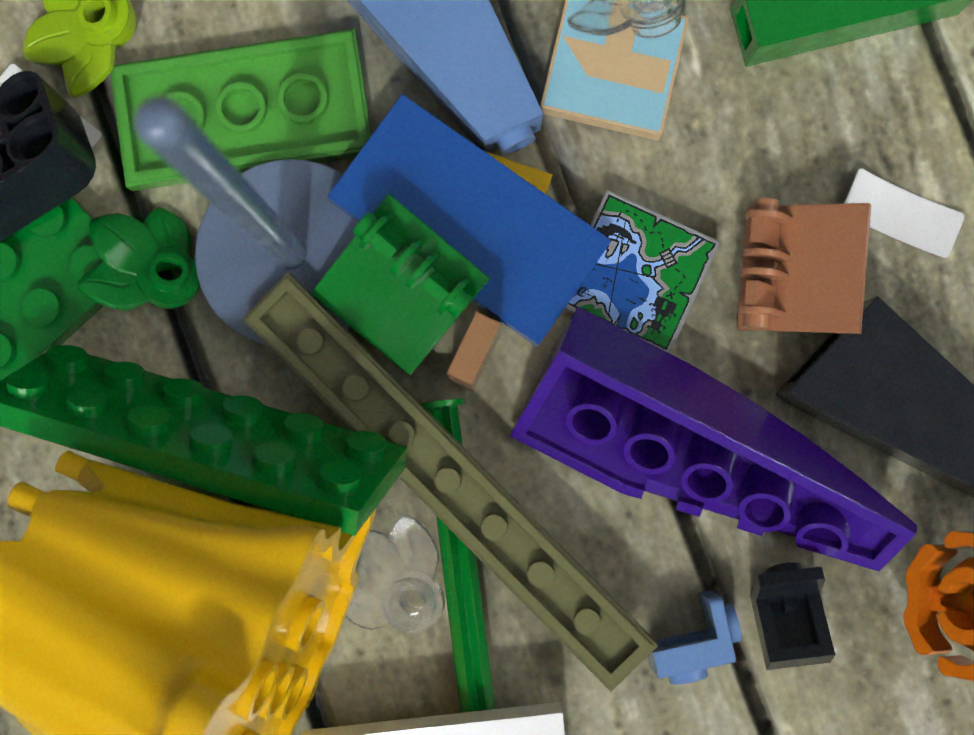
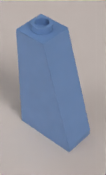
[346,0,543,155]

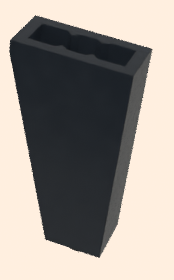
[775,296,974,498]

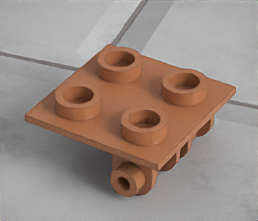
[737,198,871,334]

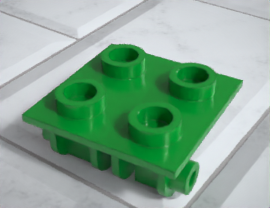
[311,193,490,376]

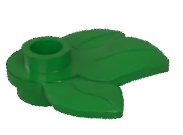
[77,207,200,311]

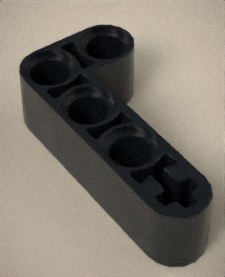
[0,71,96,242]

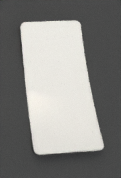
[844,169,965,258]

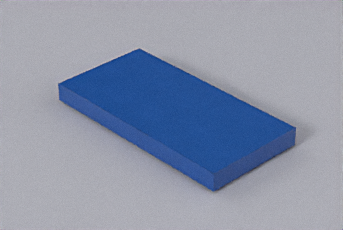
[327,94,612,347]

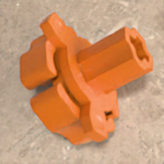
[903,531,974,681]

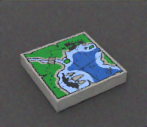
[564,190,721,353]

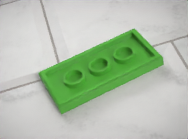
[110,29,372,191]

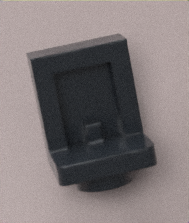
[750,562,835,670]

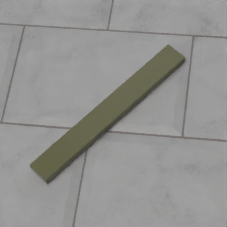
[242,273,658,692]

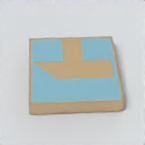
[540,0,689,141]

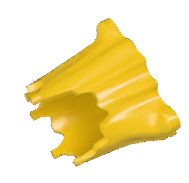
[0,451,376,735]

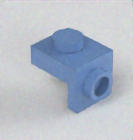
[648,590,741,685]

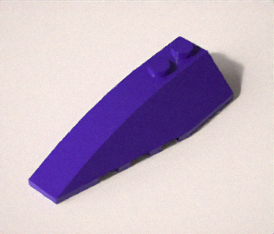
[510,307,917,571]

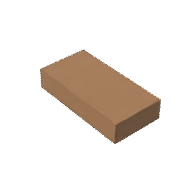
[447,312,501,391]

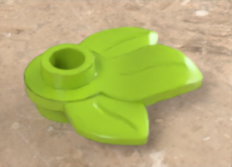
[22,0,137,98]

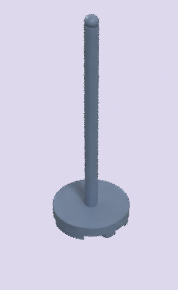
[134,96,359,348]

